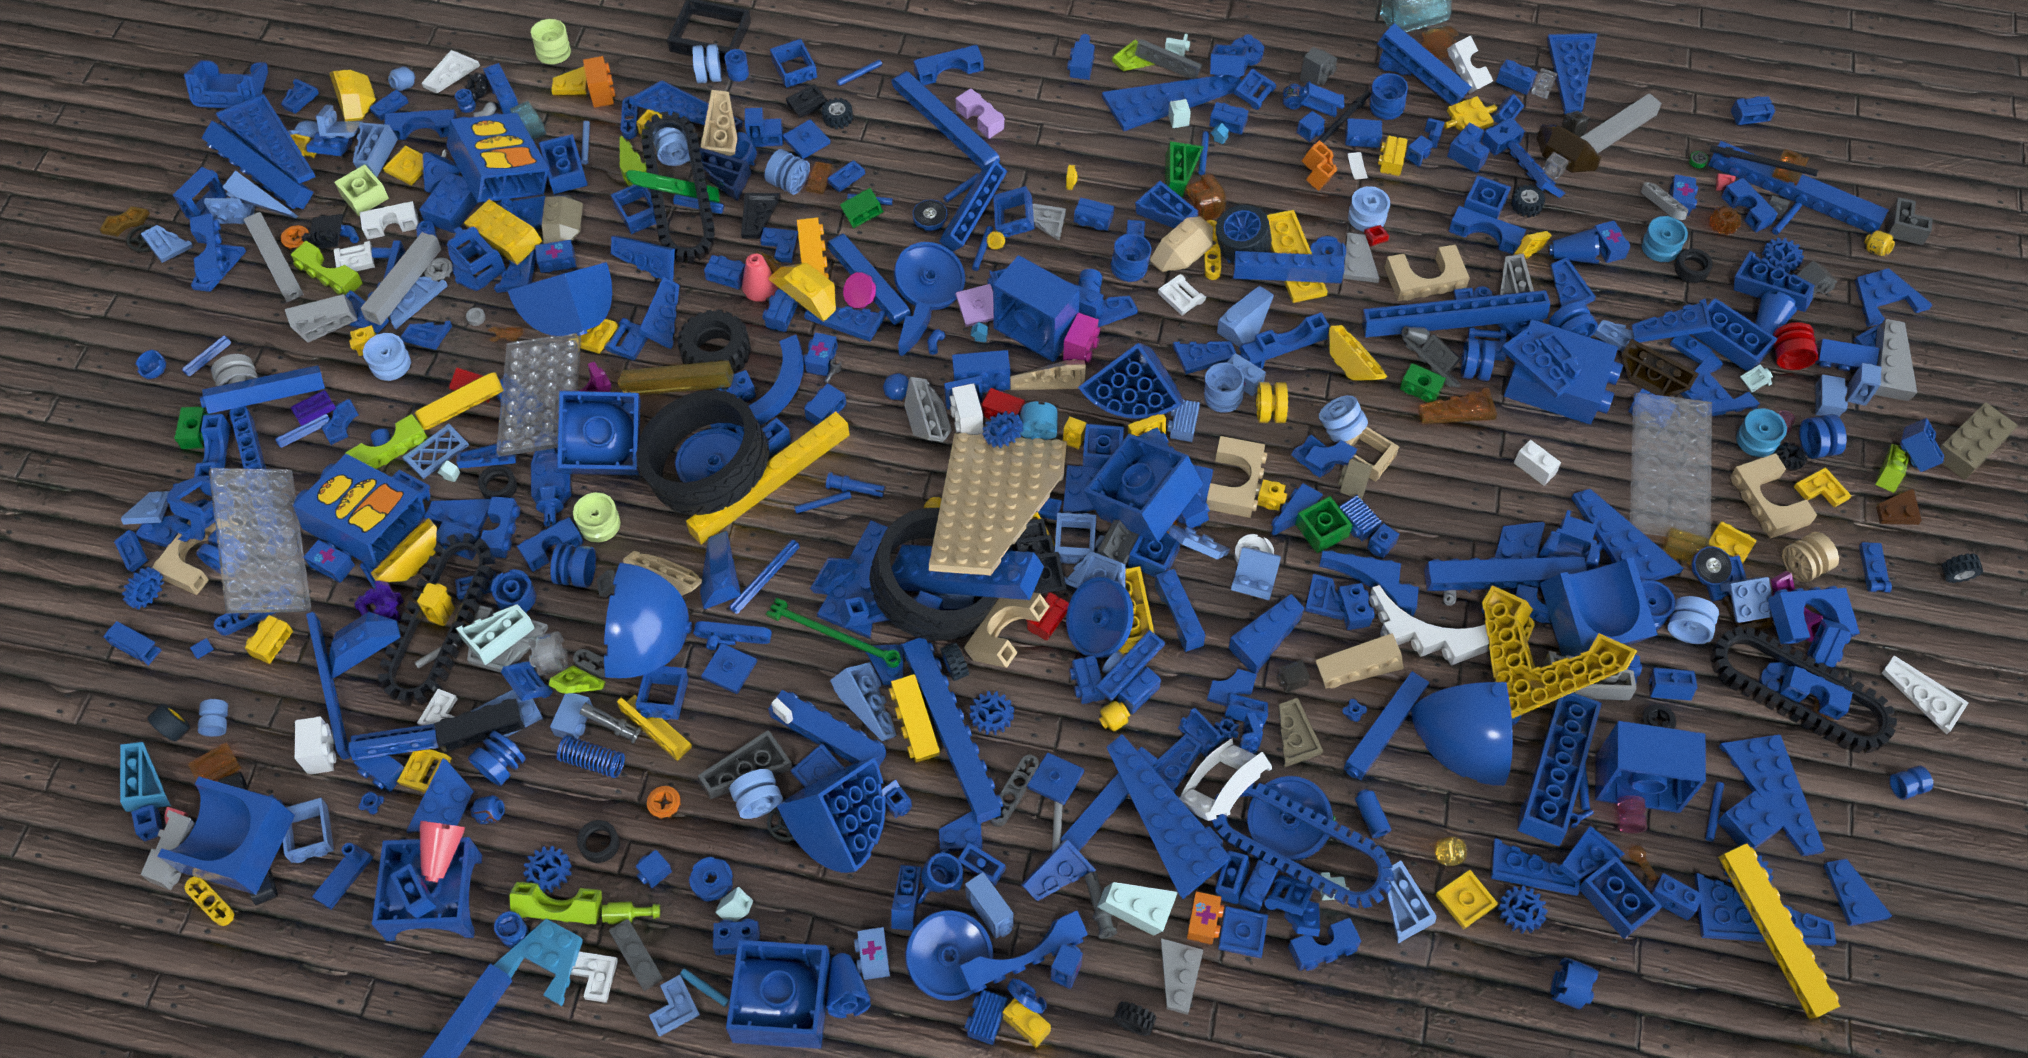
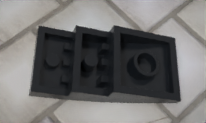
[1011,518,1067,594]

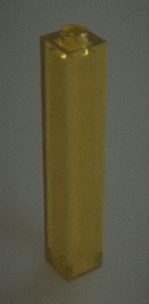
[618,361,734,395]

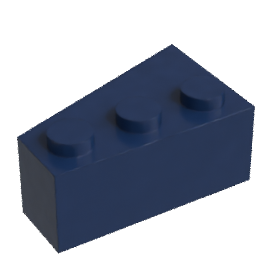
[700,147,751,201]

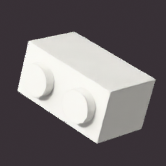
[1514,440,1561,486]

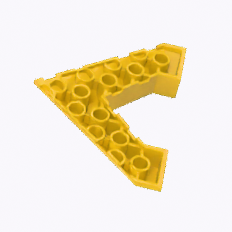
[1482,586,1637,719]

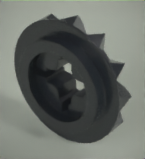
[465,72,488,100]
[1776,442,1808,470]
[1642,704,1676,729]

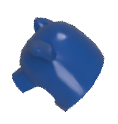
[917,849,963,904]

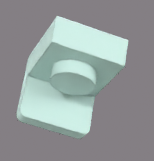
[1165,34,1190,57]
[1740,364,1773,393]

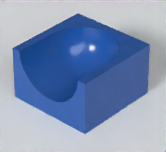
[993,255,1080,362]
[557,391,641,475]
[1084,434,1203,542]
[1540,557,1658,657]
[1595,721,1706,813]
[157,777,295,895]
[726,940,831,1049]

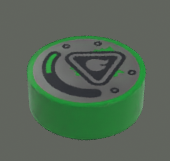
[1689,151,1708,168]

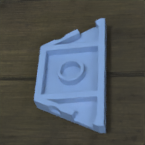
[389,277,448,329]
[1168,524,1230,559]
[1064,551,1126,589]

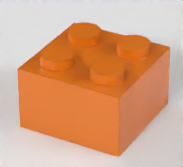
[583,56,616,108]

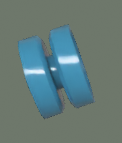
[1641,216,1688,262]
[1736,408,1787,457]

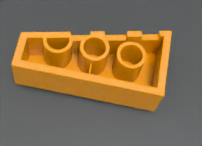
[797,218,829,279]

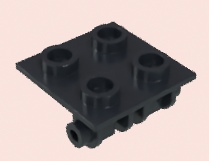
[302,214,343,249]

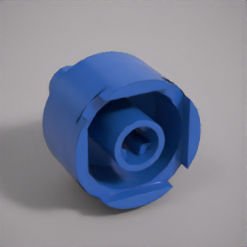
[491,569,537,613]
[1550,957,1598,1009]

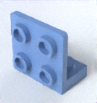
[316,105,363,138]
[204,198,255,224]
[1231,546,1281,600]
[1720,577,1773,623]

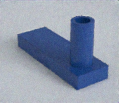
[371,241,406,278]
[312,843,374,910]

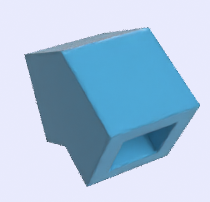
[1211,123,1229,144]
[971,322,988,342]

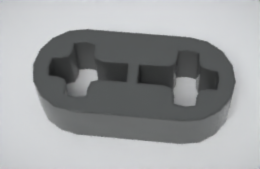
[573,649,605,678]

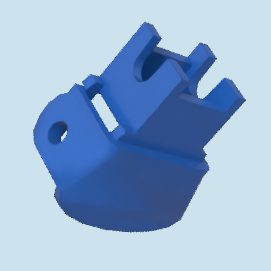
[1538,510,1600,571]

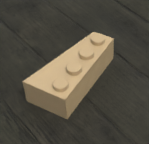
[1316,633,1404,688]

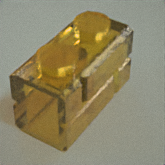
[1662,527,1710,565]

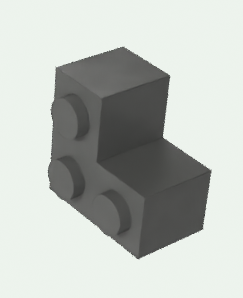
[1300,47,1337,86]
[1887,197,1933,245]
[1797,261,1838,298]

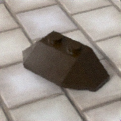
[1537,124,1602,173]
[1622,338,1699,398]

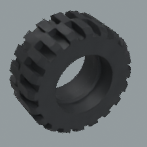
[678,309,751,381]

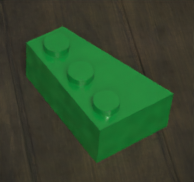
[1165,141,1204,197]

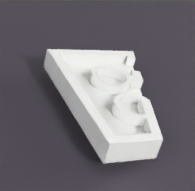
[422,50,480,93]

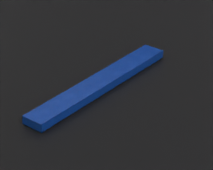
[306,612,351,760]

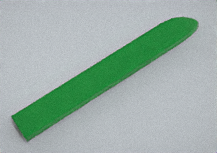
[625,170,720,203]

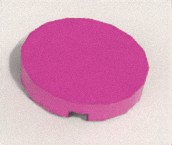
[843,272,876,309]

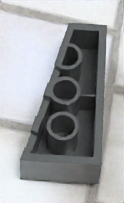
[698,730,792,799]

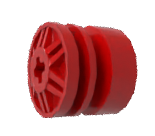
[1773,322,1818,370]

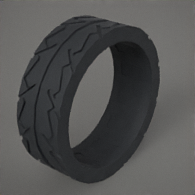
[636,390,769,515]
[869,508,997,641]

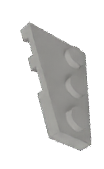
[1343,233,1379,283]
[1161,938,1203,1015]

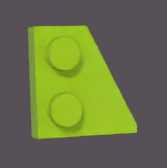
[1112,40,1155,71]
[549,666,605,694]

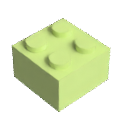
[335,165,389,216]

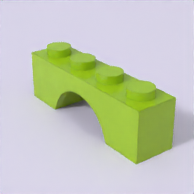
[291,241,363,295]
[345,414,428,469]
[510,882,602,924]

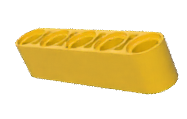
[415,373,504,430]

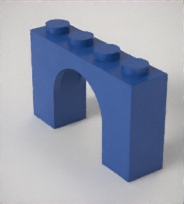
[1768,586,1860,645]

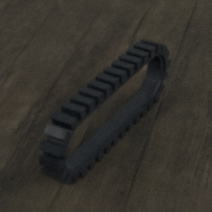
[641,111,715,263]
[1711,627,1897,753]

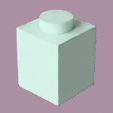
[1168,99,1191,128]

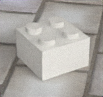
[949,384,983,435]
[295,717,336,775]

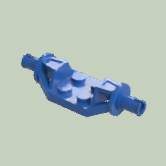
[531,424,571,527]

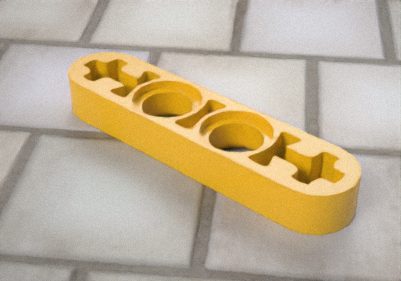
[1204,220,1221,280]

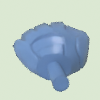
[289,120,319,138]

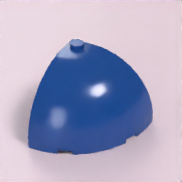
[507,262,612,336]
[1078,343,1184,419]
[604,563,692,678]
[1411,682,1513,786]
[777,757,885,873]

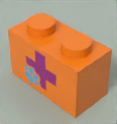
[1187,891,1224,945]

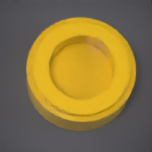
[987,231,1005,249]

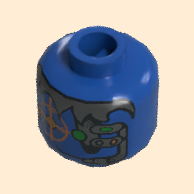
[1283,84,1303,110]

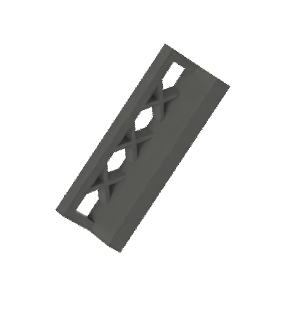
[1135,39,1202,79]

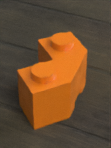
[1301,140,1337,191]

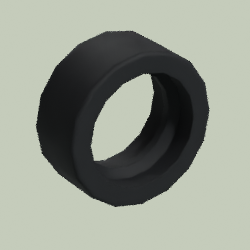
[1675,248,1713,283]
[478,465,517,499]
[577,820,620,863]

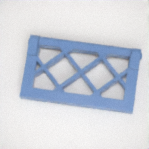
[402,423,469,479]

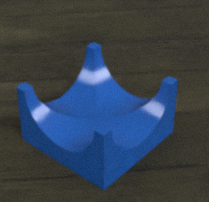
[372,837,482,941]

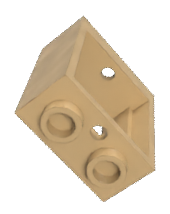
[1344,427,1399,482]

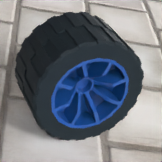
[1216,204,1272,263]

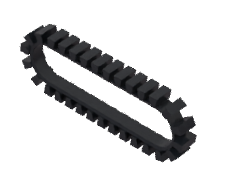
[378,533,496,706]

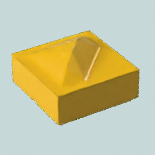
[1066,165,1077,190]

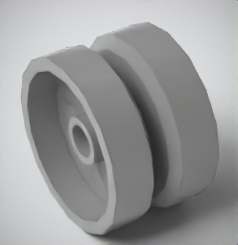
[211,354,259,386]

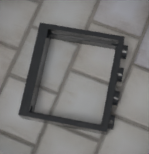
[667,0,751,63]

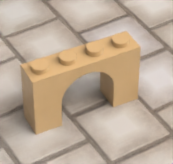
[1385,244,1470,301]
[1206,436,1267,518]
[1730,454,1817,539]
[151,507,244,595]
[964,592,1049,668]

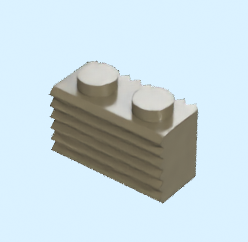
[1338,459,1372,499]

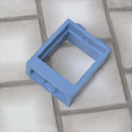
[1055,512,1096,564]
[283,798,334,863]
[965,872,1013,939]

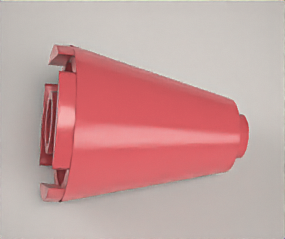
[742,254,778,302]
[420,821,465,882]

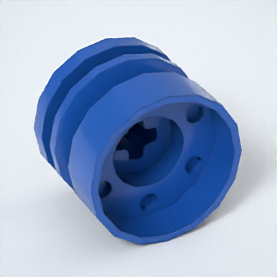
[1369,73,1408,120]
[1110,233,1152,282]
[550,543,596,588]
[468,731,526,787]

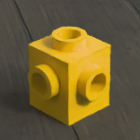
[349,325,376,356]
[1257,479,1287,511]

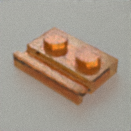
[1772,149,1809,186]
[188,742,241,782]

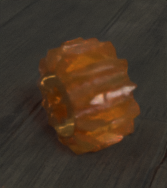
[1709,205,1741,236]

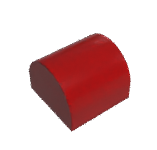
[1364,225,1389,247]

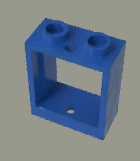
[770,39,817,88]
[173,167,228,219]
[611,185,656,234]
[993,186,1035,237]
[635,666,689,720]

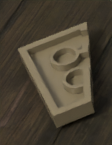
[1278,698,1323,767]

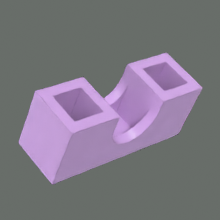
[956,89,1004,139]

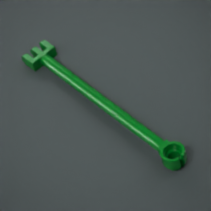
[766,598,901,668]

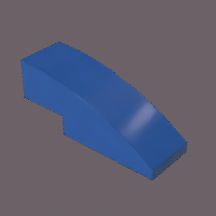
[898,302,932,356]

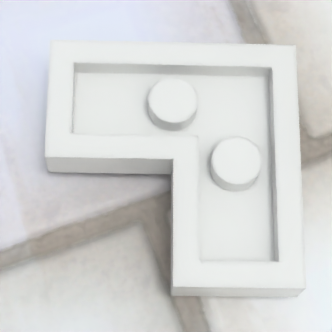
[417,689,457,726]
[570,952,618,1003]

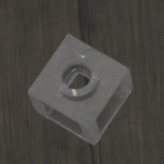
[1543,152,1569,180]

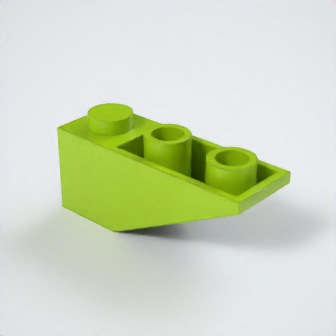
[620,136,647,187]
[1875,444,1909,493]

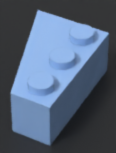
[1386,861,1437,943]

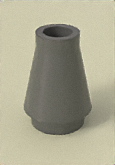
[1402,326,1430,345]

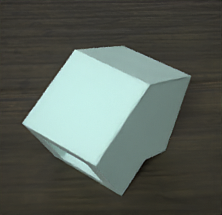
[438,460,460,482]

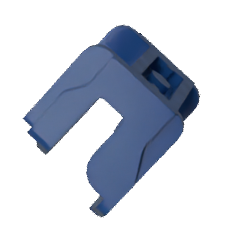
[447,226,505,291]
[166,477,234,542]

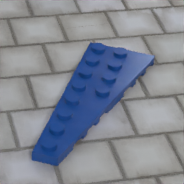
[1102,75,1242,132]
[216,94,315,184]
[1106,734,1231,900]

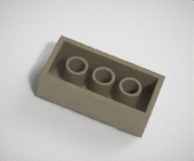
[1940,402,2018,480]

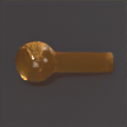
[1629,845,1658,882]

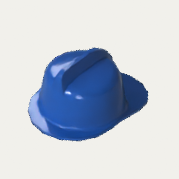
[730,132,757,166]

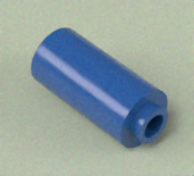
[1355,789,1392,838]

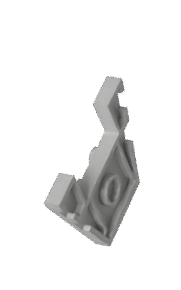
[467,605,548,673]

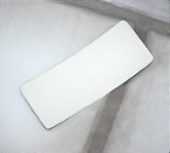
[1348,152,1368,179]

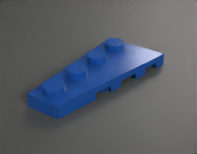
[1507,140,1565,198]
[637,277,679,349]
[1632,299,1712,343]
[804,306,886,342]
[1152,733,1202,792]

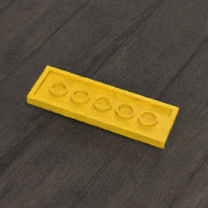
[1267,210,1328,303]

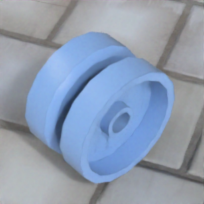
[693,44,722,84]
[653,127,690,166]
[1348,186,1390,232]
[363,333,411,381]
[1319,395,1368,442]
[1668,596,1719,644]
[729,769,783,819]

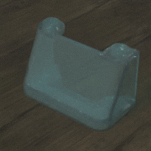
[1380,0,1452,32]

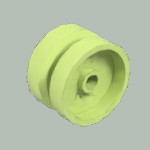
[573,492,621,543]

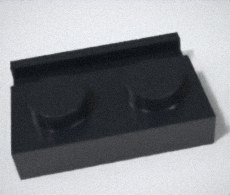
[786,84,828,118]

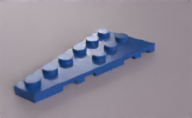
[629,80,743,130]

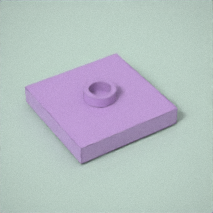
[956,284,994,327]

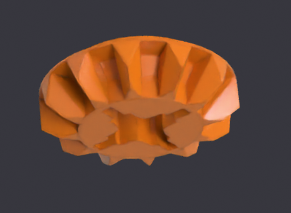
[281,225,309,250]
[647,786,681,819]

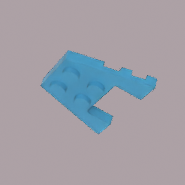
[494,919,583,1006]

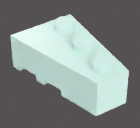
[456,604,535,665]
[1097,882,1178,936]

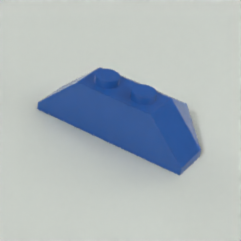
[328,612,401,678]

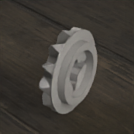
[424,258,453,281]

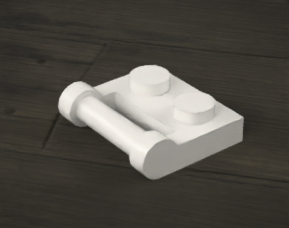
[334,241,375,272]
[1158,274,1206,315]

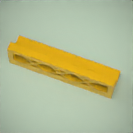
[617,695,692,761]

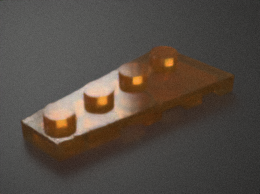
[1418,387,1497,424]

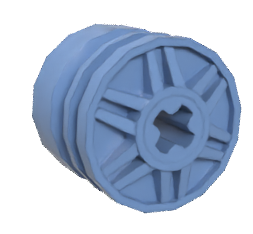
[765,149,810,194]
[1204,363,1244,413]

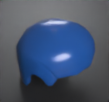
[136,349,166,379]
[883,373,909,401]

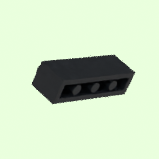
[434,698,526,753]

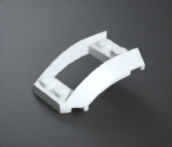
[1179,738,1272,821]

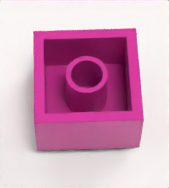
[1063,313,1100,365]

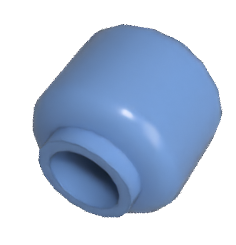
[388,66,415,91]

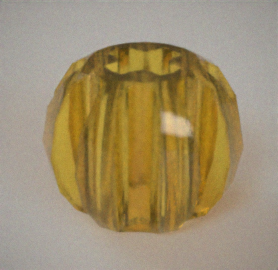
[1435,836,1467,866]

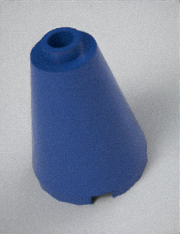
[1549,228,1599,264]
[1755,291,1798,335]
[827,953,871,1018]

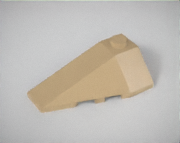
[701,90,738,156]
[1011,359,1086,390]

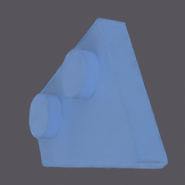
[141,225,193,263]
[1593,320,1634,353]
[121,491,169,525]

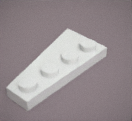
[1882,656,1969,734]

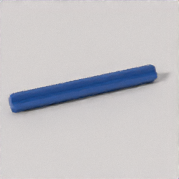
[729,540,799,614]

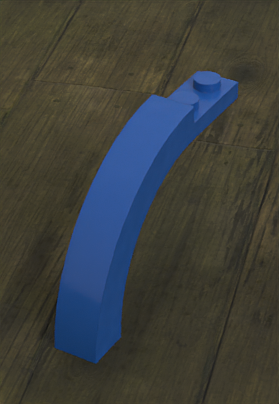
[710,335,804,431]

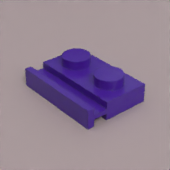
[291,390,336,426]

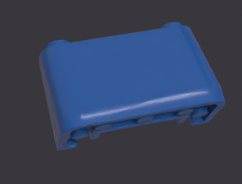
[184,60,268,108]

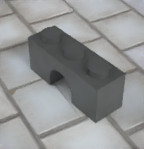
[609,919,663,991]

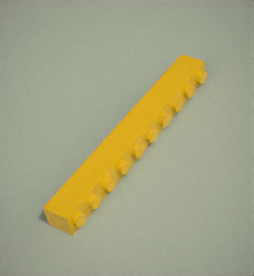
[686,412,850,545]

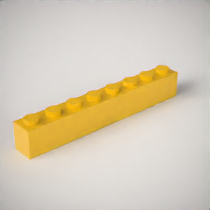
[1718,843,1840,1019]

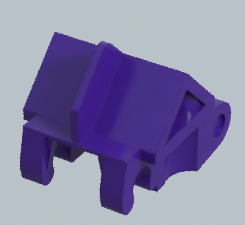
[354,581,404,621]

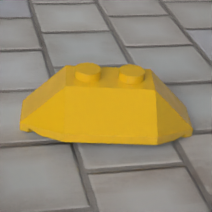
[330,70,376,122]
[769,263,836,322]
[1329,325,1387,380]
[371,518,437,582]

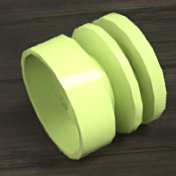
[531,19,571,64]

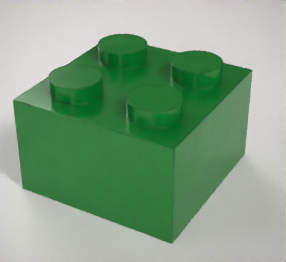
[1295,496,1353,553]

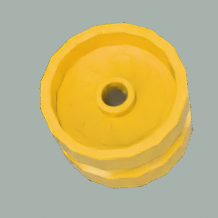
[1256,382,1288,423]

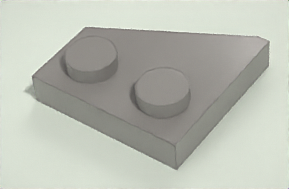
[1033,204,1066,241]

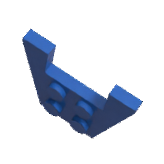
[1855,268,1932,327]
[1681,352,1760,418]

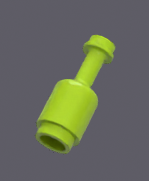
[602,901,660,924]

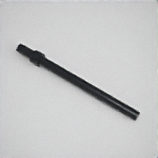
[1306,90,1371,154]
[1710,145,1819,177]

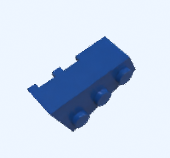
[1135,181,1198,228]

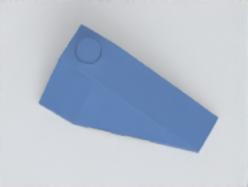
[223,171,298,219]
[1217,286,1274,347]
[830,662,897,741]

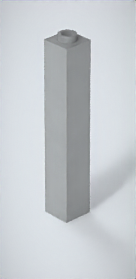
[1581,93,1662,154]
[244,212,304,302]
[361,232,441,325]

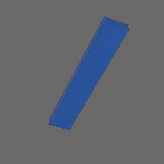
[1061,747,1158,851]

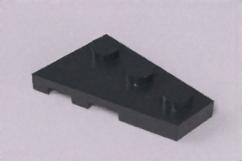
[741,193,781,239]

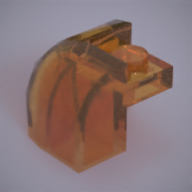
[1421,25,1459,61]
[1185,174,1226,221]

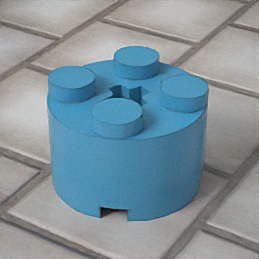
[1020,401,1058,440]

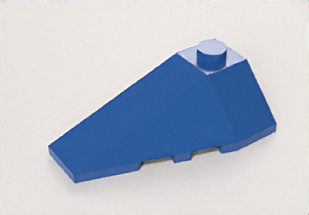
[700,531,741,609]

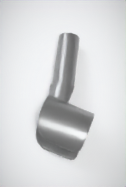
[824,359,841,384]

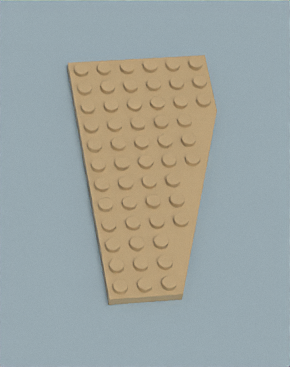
[929,433,1067,575]

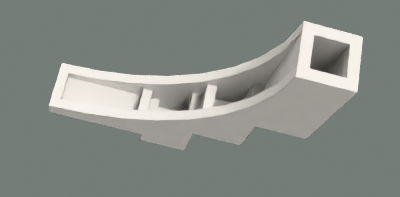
[1369,585,1490,666]

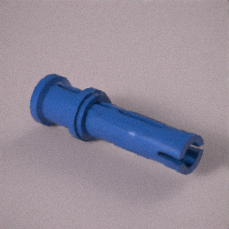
[826,472,885,498]

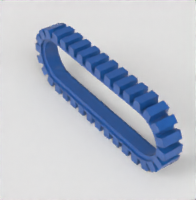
[1212,782,1394,908]

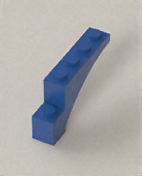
[1319,551,1419,617]

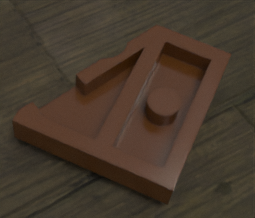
[1876,489,1922,525]

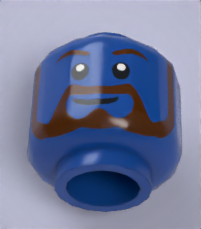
[471,795,505,825]

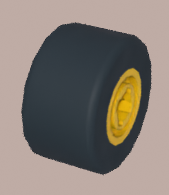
[147,704,190,742]

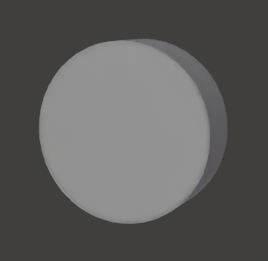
[466,308,486,326]

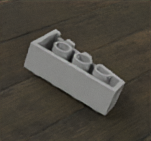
[1874,319,1917,401]
[1543,651,1636,700]

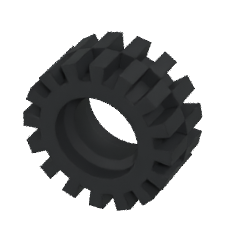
[1113,1001,1156,1036]

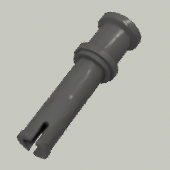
[579,702,642,744]
[1084,872,1117,939]

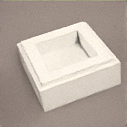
[772,698,793,724]

